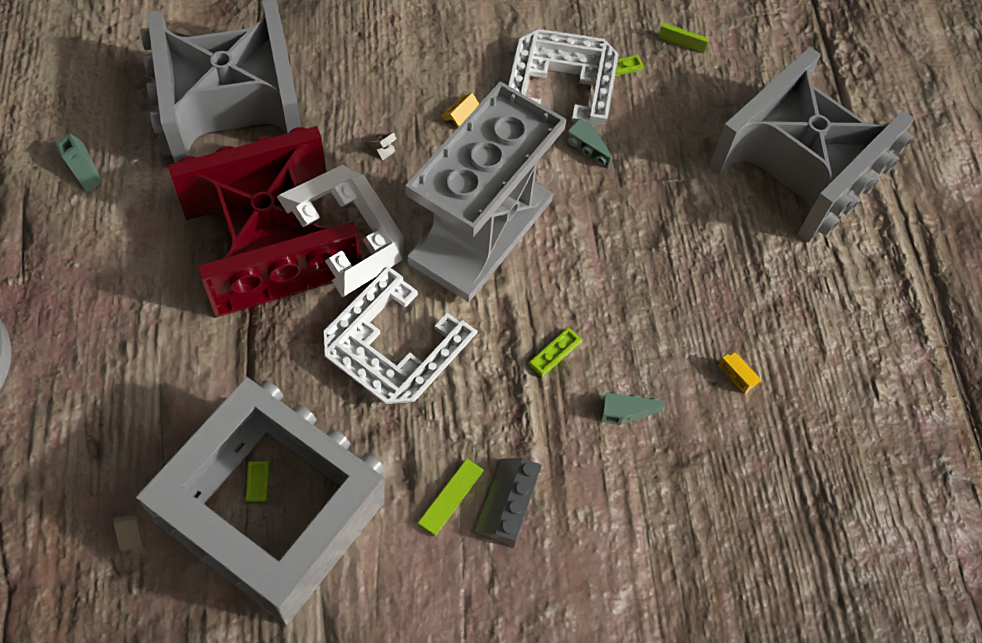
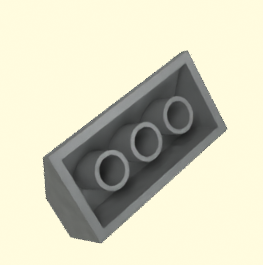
[474,458,542,548]

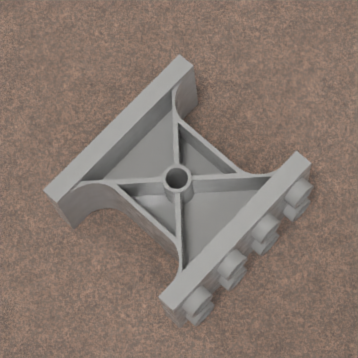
[140,0,301,163]
[708,47,915,243]
[405,81,566,302]

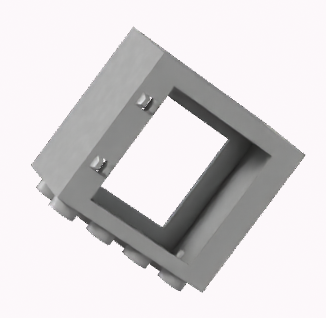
[136,377,385,626]

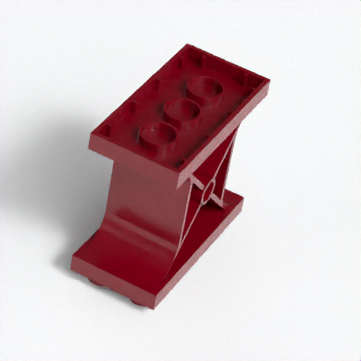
[167,126,362,318]

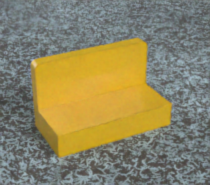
[441,93,479,127]
[718,353,761,394]

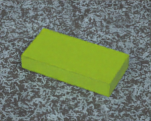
[246,461,270,504]

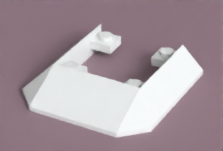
[509,29,618,127]
[277,165,404,297]
[324,266,477,404]

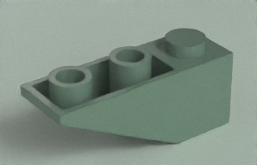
[566,119,612,168]
[55,133,103,192]
[601,392,665,425]

